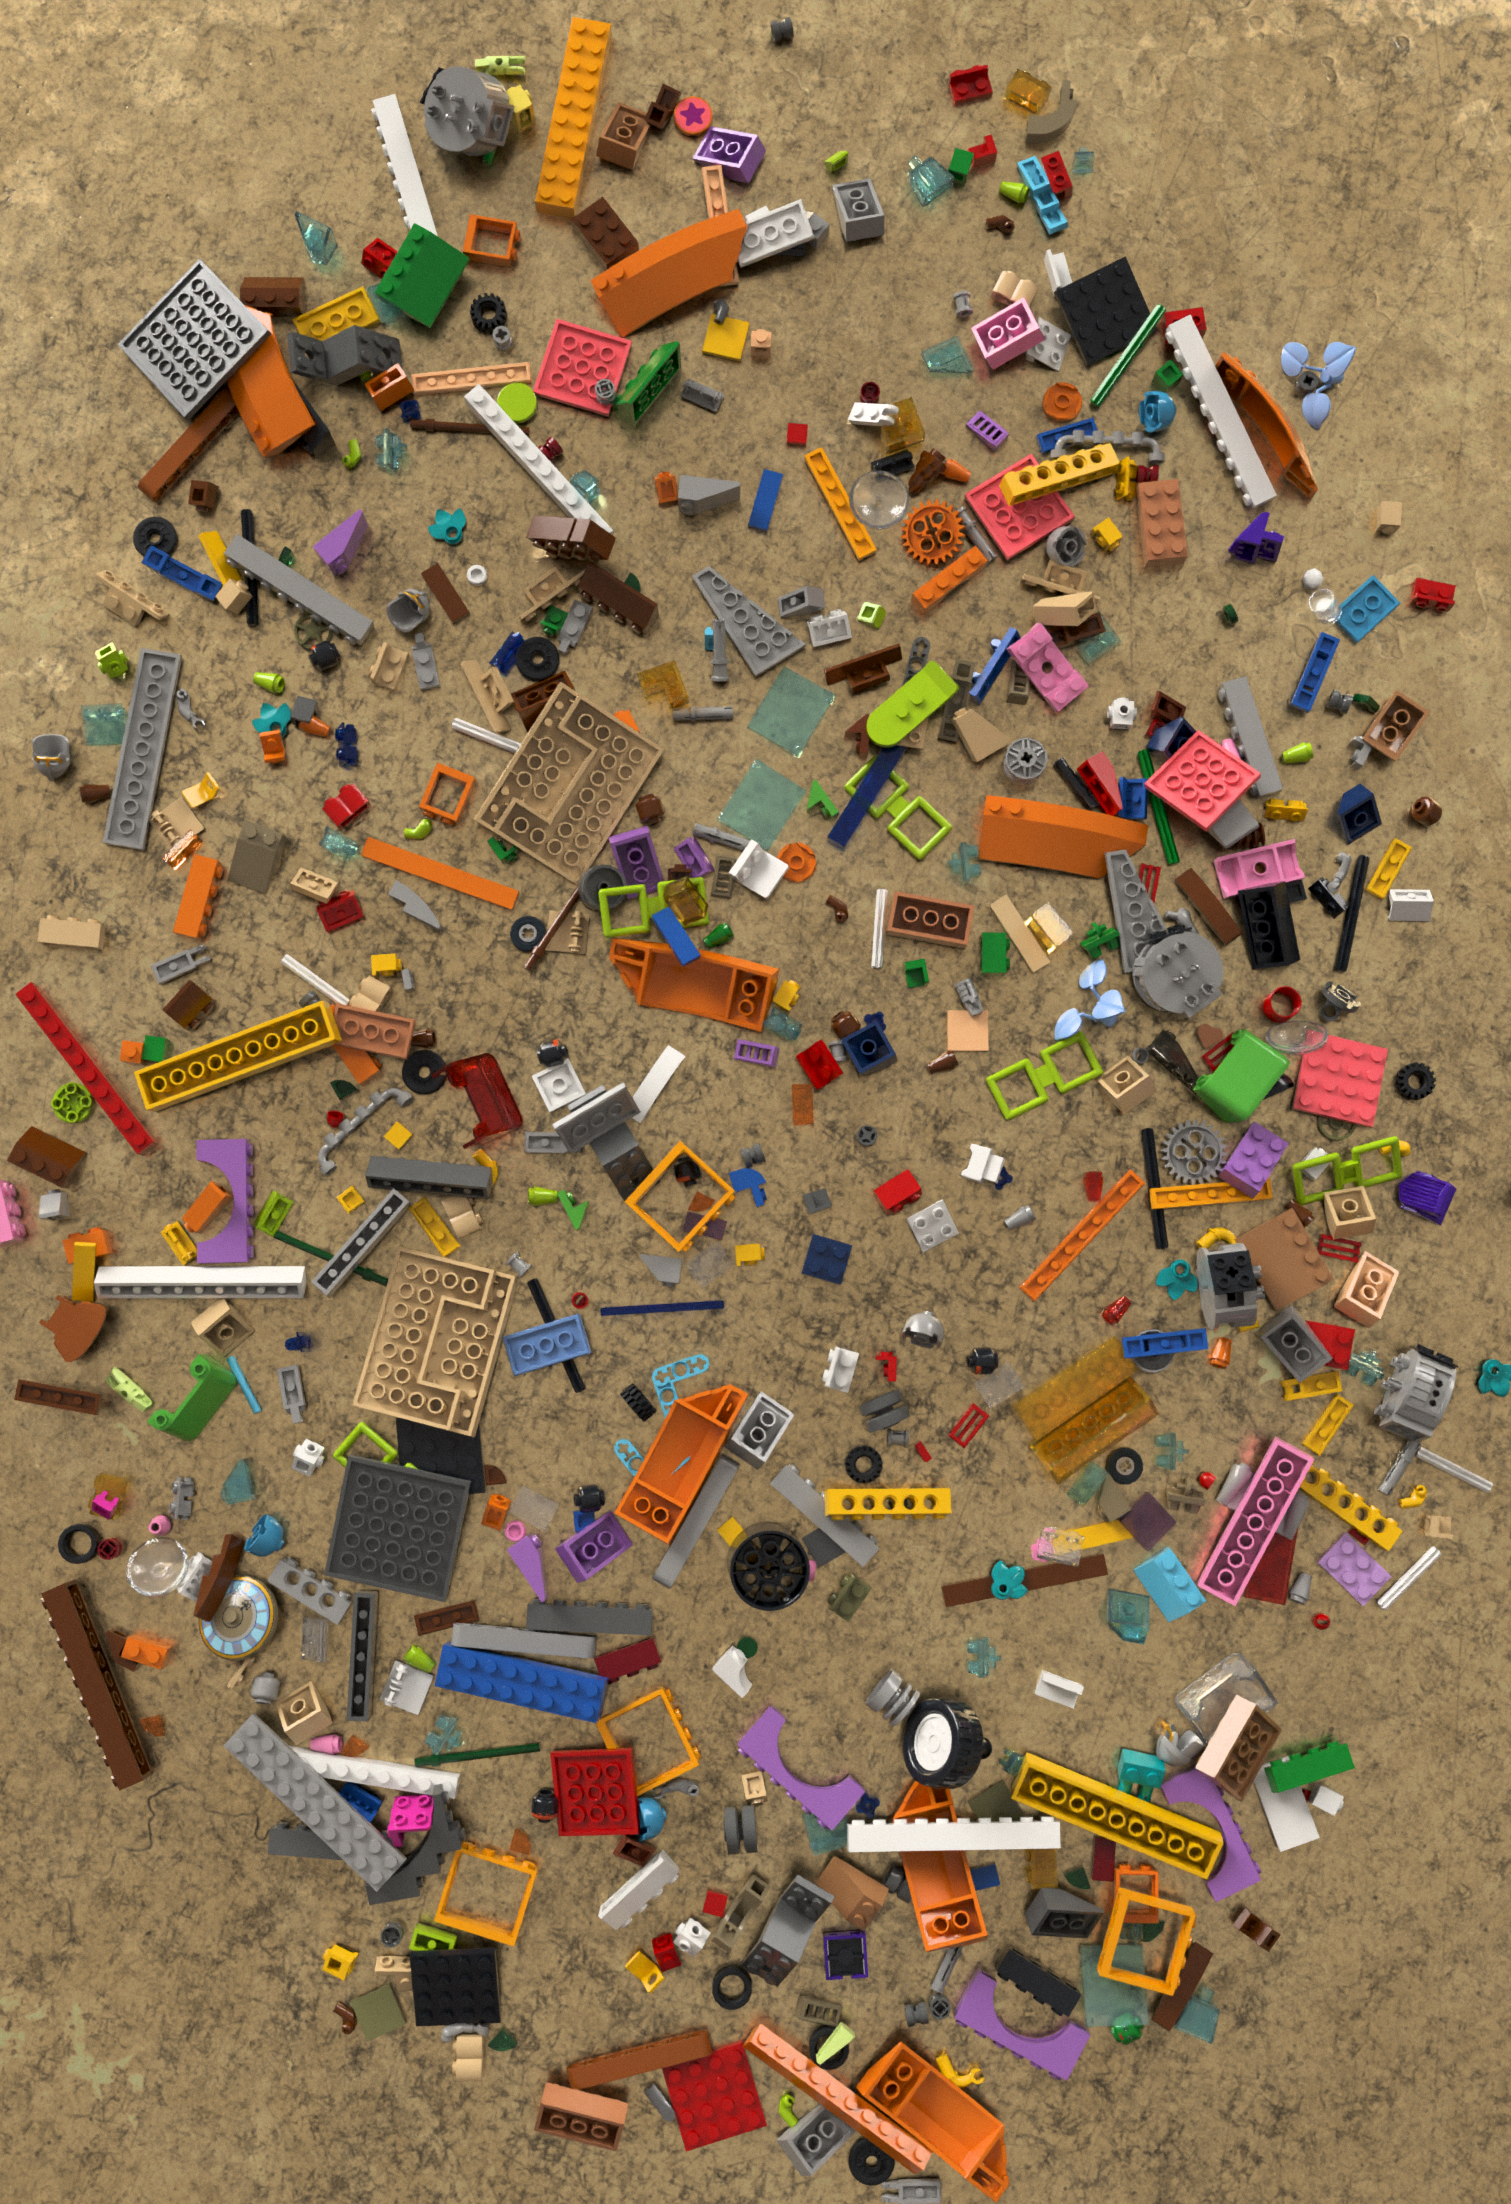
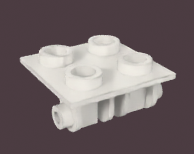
[1026,317,1071,371]
[906,1199,959,1252]
[380,1660,434,1715]

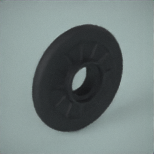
[133,516,177,556]
[515,637,559,680]
[402,1050,447,1094]
[848,2138,895,2186]

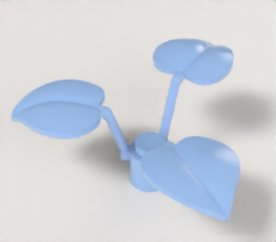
[1281,342,1356,429]
[1054,959,1126,1042]

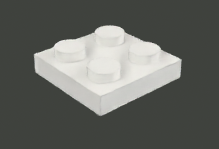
[532,1058,586,1113]

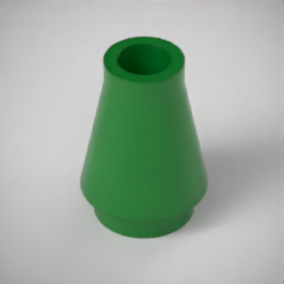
[703,922,734,949]

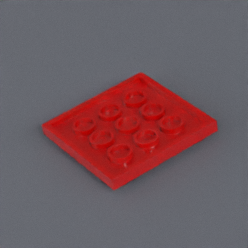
[550,1748,641,1836]
[662,2040,767,2151]

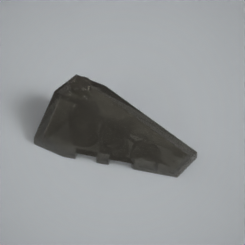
[1145,1029,1205,1104]

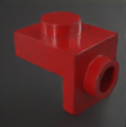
[652,1933,682,1972]

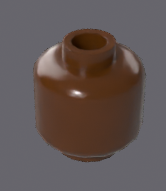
[636,793,665,825]
[1411,796,1442,826]
[831,1010,861,1040]

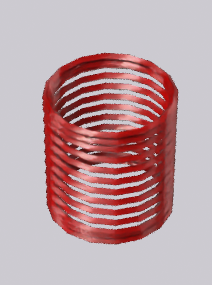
[1263,986,1302,1023]

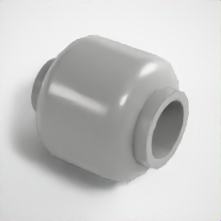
[250,1673,280,1705]

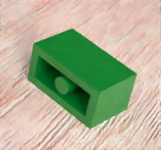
[980,932,1010,976]

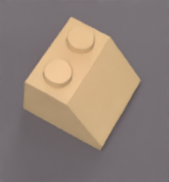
[1096,1056,1157,1115]
[1323,1186,1376,1239]
[191,1298,254,1358]
[275,1681,333,1745]

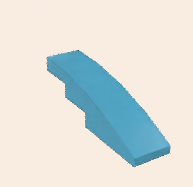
[1017,156,1068,234]

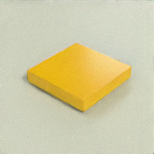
[702,314,750,362]

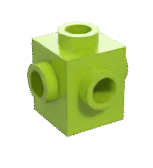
[95,642,128,679]

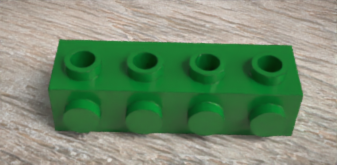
[1264,1741,1355,1793]

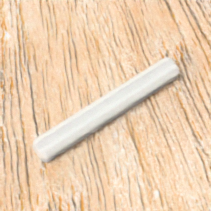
[452,718,521,753]
[871,889,888,969]
[281,954,350,1005]
[1415,1447,1493,1493]
[1377,1547,1441,1610]

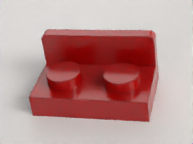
[949,65,993,105]
[1041,151,1073,198]
[361,237,398,278]
[1410,578,1456,612]
[316,890,364,932]
[796,1039,843,1090]
[876,1352,897,1382]

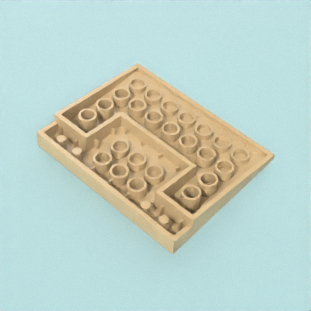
[474,682,664,885]
[353,1246,519,1438]

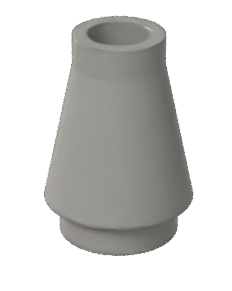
[1005,1205,1036,1231]
[1289,1572,1312,1605]

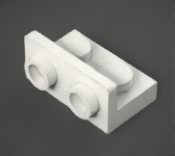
[806,609,852,647]
[822,1347,859,1393]
[176,1552,212,1602]

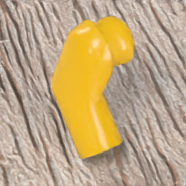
[1379,1140,1411,1156]
[1400,1485,1427,1509]

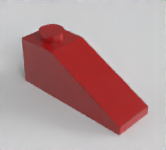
[1077,751,1123,816]

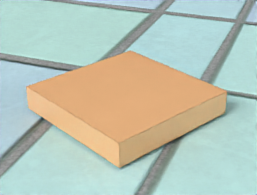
[947,1010,989,1051]

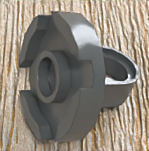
[1321,981,1361,1021]

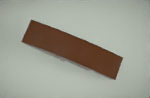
[1046,612,1106,649]
[1175,868,1242,945]
[193,1534,245,1622]
[1151,1942,1213,2031]

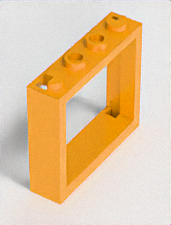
[624,1141,736,1253]
[595,1686,701,1796]
[434,1842,539,1946]
[1096,1887,1197,1996]

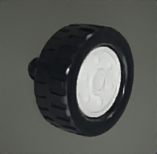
[902,1698,992,1789]

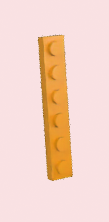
[804,447,877,561]
[1149,1178,1273,1210]

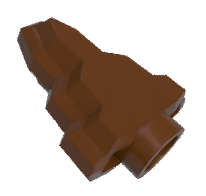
[908,448,947,495]

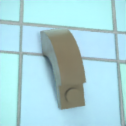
[1025,80,1077,143]
[711,1874,770,1953]

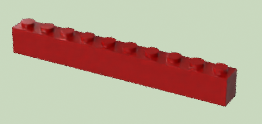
[15,982,159,1156]

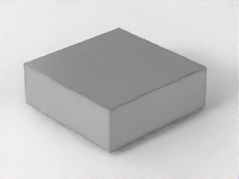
[401,969,415,993]

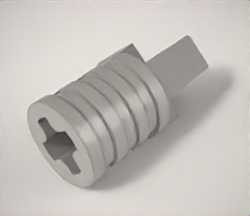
[955,978,983,1017]

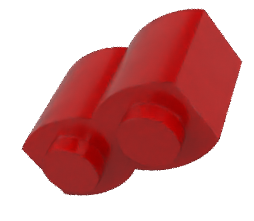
[322,783,371,830]

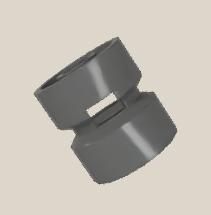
[882,1864,912,1903]

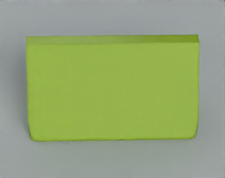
[253,1190,294,1237]

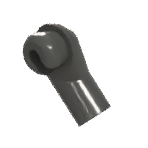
[714,299,729,325]

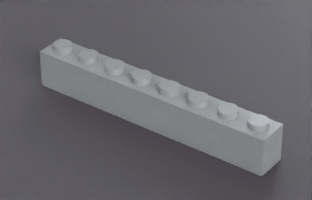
[224,534,374,646]

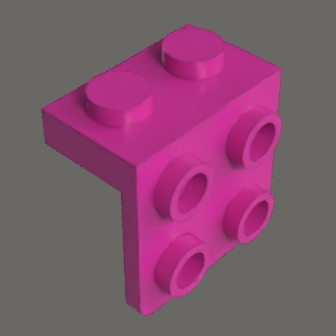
[387,1794,434,1847]

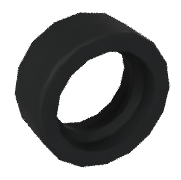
[58,1523,101,1564]
[712,1966,752,2010]
[809,2025,849,2070]

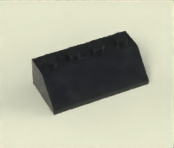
[291,377,336,458]
[1238,881,1300,969]

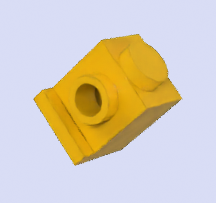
[1090,517,1123,552]
[371,953,402,978]
[772,980,801,1014]
[735,1243,765,1267]
[322,1944,359,1981]

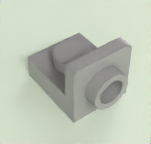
[1349,736,1372,770]

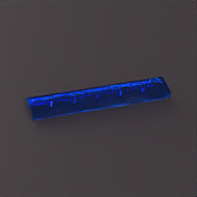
[827,745,907,849]
[600,1300,724,1316]

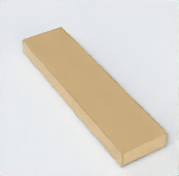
[989,894,1050,974]

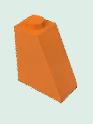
[182,1181,234,1234]

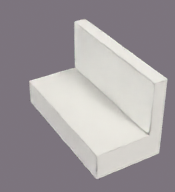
[1044,249,1072,297]
[1388,889,1434,921]
[1034,1670,1084,1709]

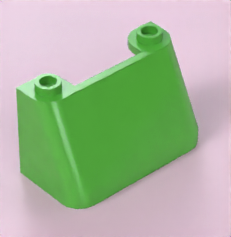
[1193,1029,1290,1123]
[147,1354,237,1441]

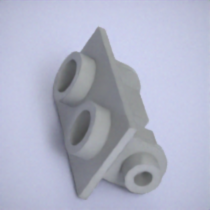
[680,379,724,412]
[169,1476,194,1520]

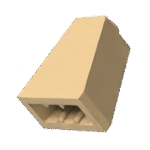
[1033,592,1097,626]
[950,707,1012,762]

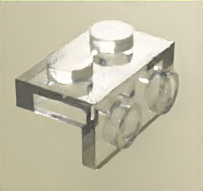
[1037,1527,1085,1567]

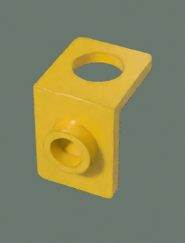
[182,772,219,808]
[625,1951,664,1994]

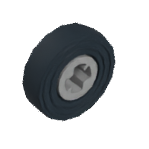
[510,916,546,952]
[1106,1447,1143,1484]

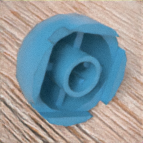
[1139,391,1176,432]
[244,1514,284,1557]
[634,1797,666,1841]

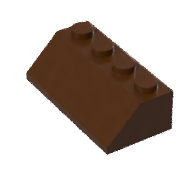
[578,561,659,635]

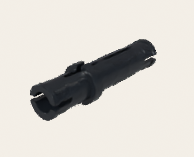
[1053,757,1100,811]

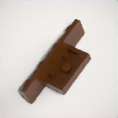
[824,644,902,693]

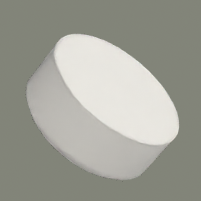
[467,565,487,586]

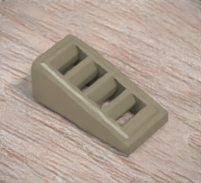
[1007,660,1030,705]
[711,854,737,898]
[795,1995,843,2027]

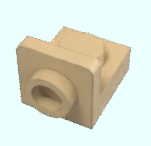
[742,1771,768,1807]

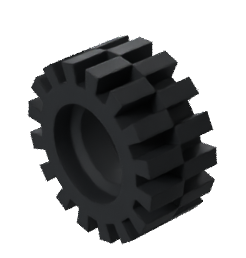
[470,293,507,333]
[1395,1062,1436,1100]
[620,1383,656,1422]
[845,1446,883,1484]

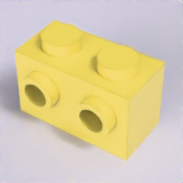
[506,85,535,133]

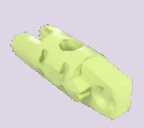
[475,56,526,75]
[105,1367,153,1412]

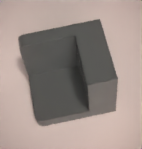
[290,696,319,726]
[802,1188,833,1215]

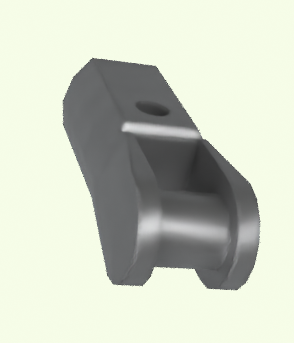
[644,2083,675,2122]

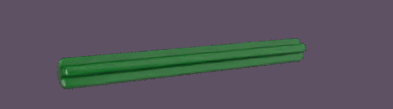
[1090,304,1166,407]
[1138,749,1180,865]

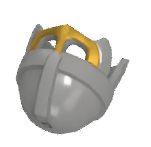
[386,589,430,632]
[32,734,70,781]
[1156,1723,1205,1767]

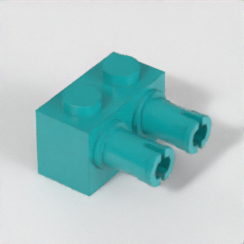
[1118,1749,1165,1802]

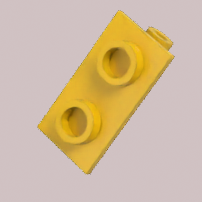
[1115,456,1137,501]
[1264,798,1308,821]
[160,1221,197,1266]

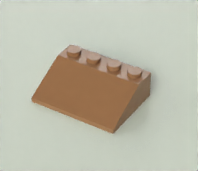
[1234,1208,1334,1311]
[1195,1695,1282,1802]

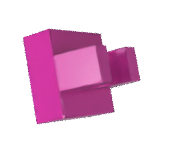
[91,1490,119,1520]

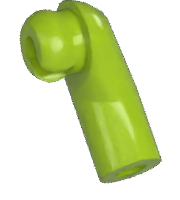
[342,439,361,468]
[404,818,432,839]
[778,2094,798,2128]

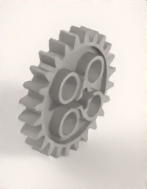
[1160,1119,1228,1185]

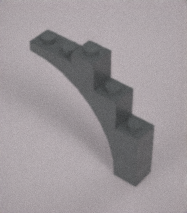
[365,1784,465,1905]

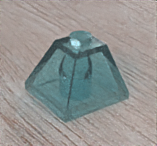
[295,211,338,266]
[1107,1589,1150,1644]

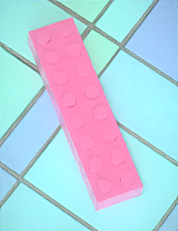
[1197,1436,1314,1606]

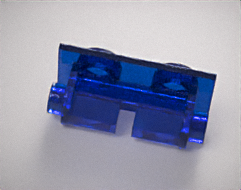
[489,631,525,675]
[335,722,358,767]
[285,1332,312,1352]

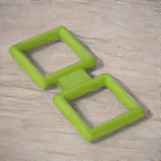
[844,755,952,860]
[598,877,709,938]
[986,1032,1103,1120]
[1292,1136,1403,1205]
[333,1422,417,1469]

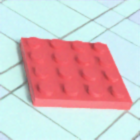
[533,319,632,417]
[964,453,1075,561]
[1144,730,1261,832]
[1292,1030,1388,1128]

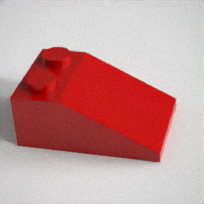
[1305,1320,1355,1370]

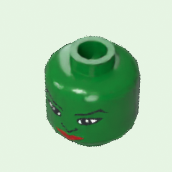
[1111,2012,1144,2045]

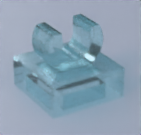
[1072,147,1095,173]
[998,1750,1024,1776]
[1119,1923,1143,1945]

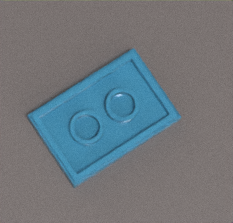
[1329,575,1401,644]

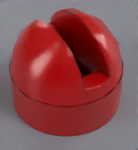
[326,1110,343,1128]
[571,1292,588,1309]
[1199,1472,1217,1490]
[1312,1613,1330,1630]

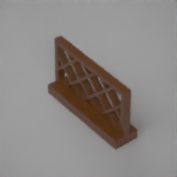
[14,1379,111,1415]

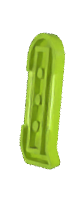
[867,661,959,747]

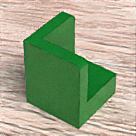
[947,148,974,184]
[1152,360,1183,393]
[904,959,929,988]
[142,1035,170,1062]

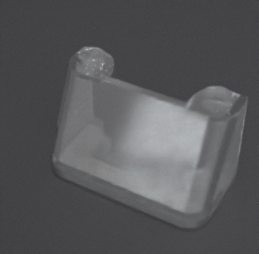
[1174,1653,1278,1747]

